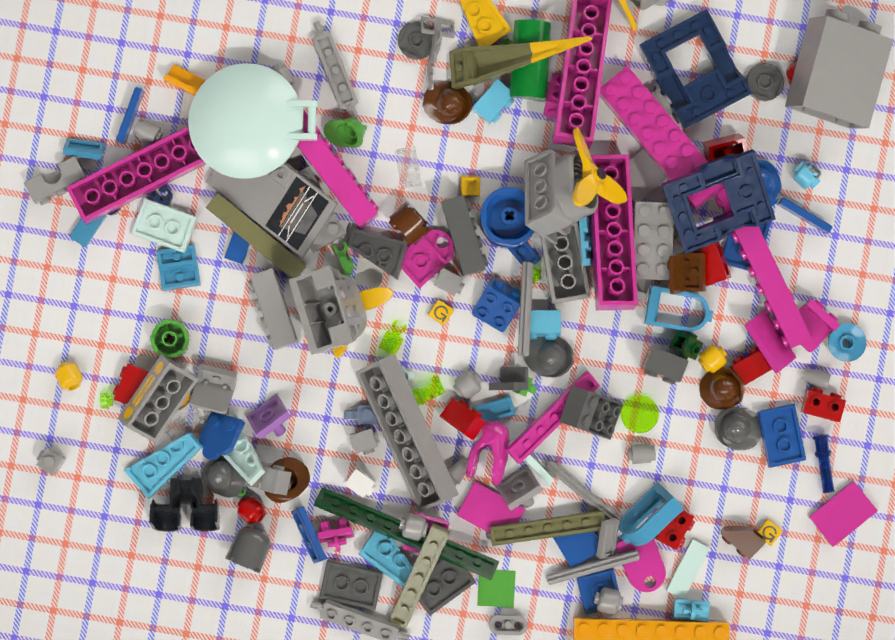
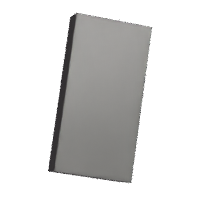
[596,518,620,559]

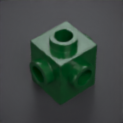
[669,331,703,360]

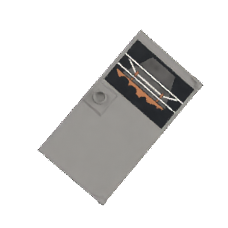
[206,162,338,258]

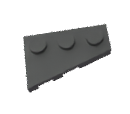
[348,228,408,280]

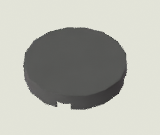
[398,21,433,60]
[746,63,784,102]

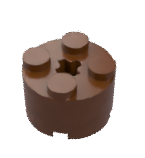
[388,201,432,245]

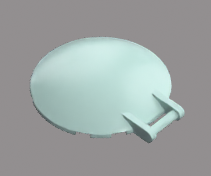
[188,63,318,179]

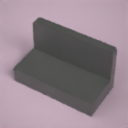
[489,367,529,390]

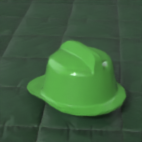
[324,118,367,148]

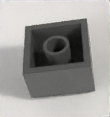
[641,347,689,385]

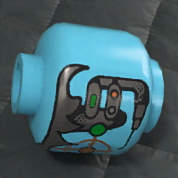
[792,161,821,189]

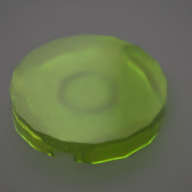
[620,395,659,433]

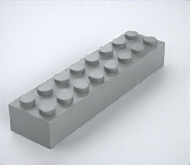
[356,354,459,512]

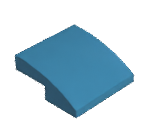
[157,245,201,291]

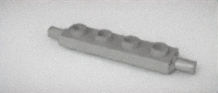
[312,21,359,118]
[310,599,410,640]

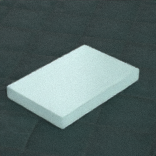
[131,198,198,253]

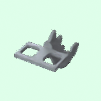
[421,16,455,90]

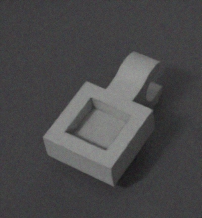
[648,83,673,115]

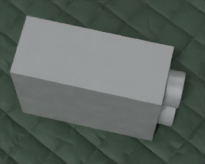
[785,9,894,129]

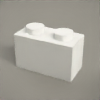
[344,468,376,498]

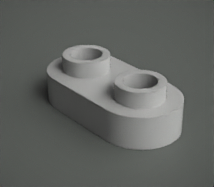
[489,614,527,635]

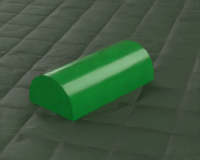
[510,20,551,102]

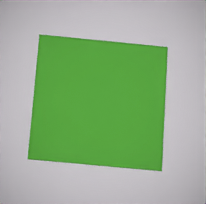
[477,570,516,608]

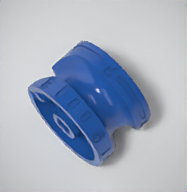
[480,187,535,248]

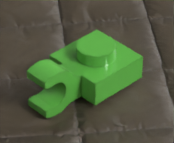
[333,241,355,276]

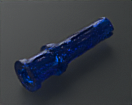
[812,434,835,493]

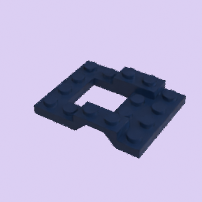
[639,9,752,130]
[661,149,776,254]

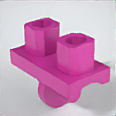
[317,519,354,552]

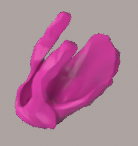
[466,421,510,485]

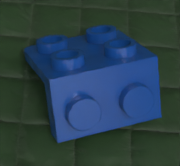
[472,276,521,332]

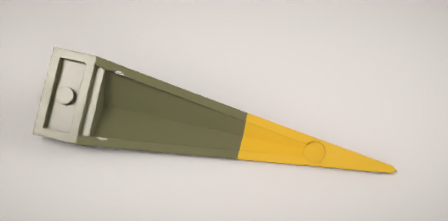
[449,36,593,89]

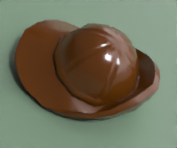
[423,81,472,125]
[699,367,745,410]
[264,457,310,503]

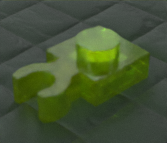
[378,320,407,355]

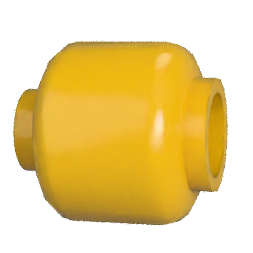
[698,344,727,373]
[55,361,83,391]

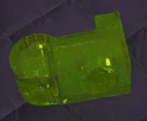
[412,376,446,405]

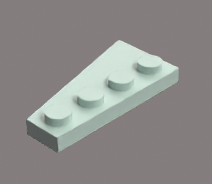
[223,410,265,486]

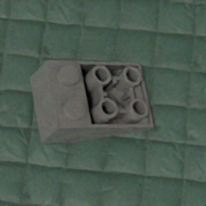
[559,385,623,440]

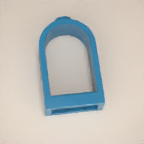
[644,286,713,332]
[619,482,684,546]

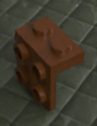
[667,252,706,295]

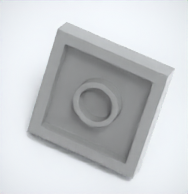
[495,465,543,511]

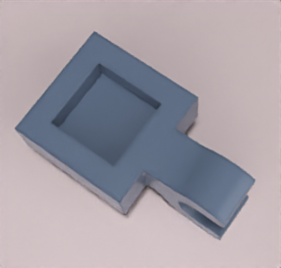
[344,405,377,425]

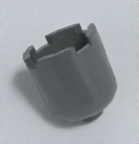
[225,525,271,574]

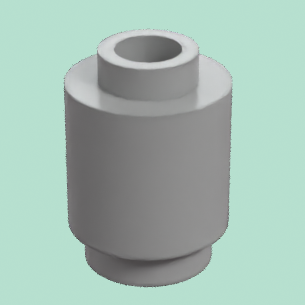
[133,120,163,144]
[627,444,656,464]

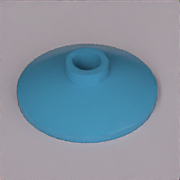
[828,323,867,362]

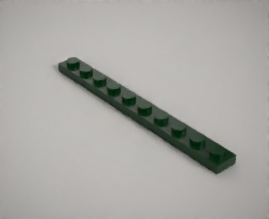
[314,487,499,580]

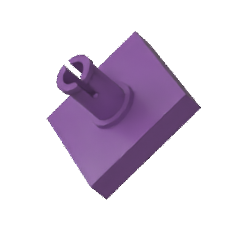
[246,394,291,440]

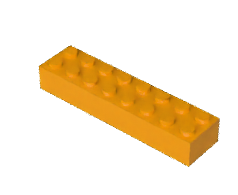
[573,617,730,640]

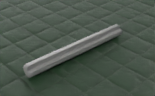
[518,262,533,356]
[545,460,621,520]
[546,549,640,585]

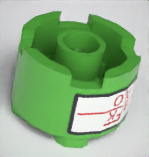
[150,320,191,358]

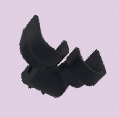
[149,477,220,532]

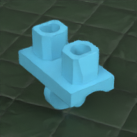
[673,599,710,622]

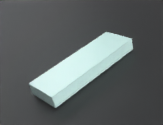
[510,437,555,485]
[666,539,710,599]

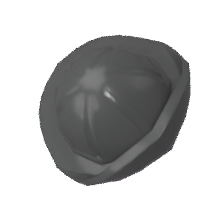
[525,337,574,378]
[715,407,762,450]
[202,455,245,498]

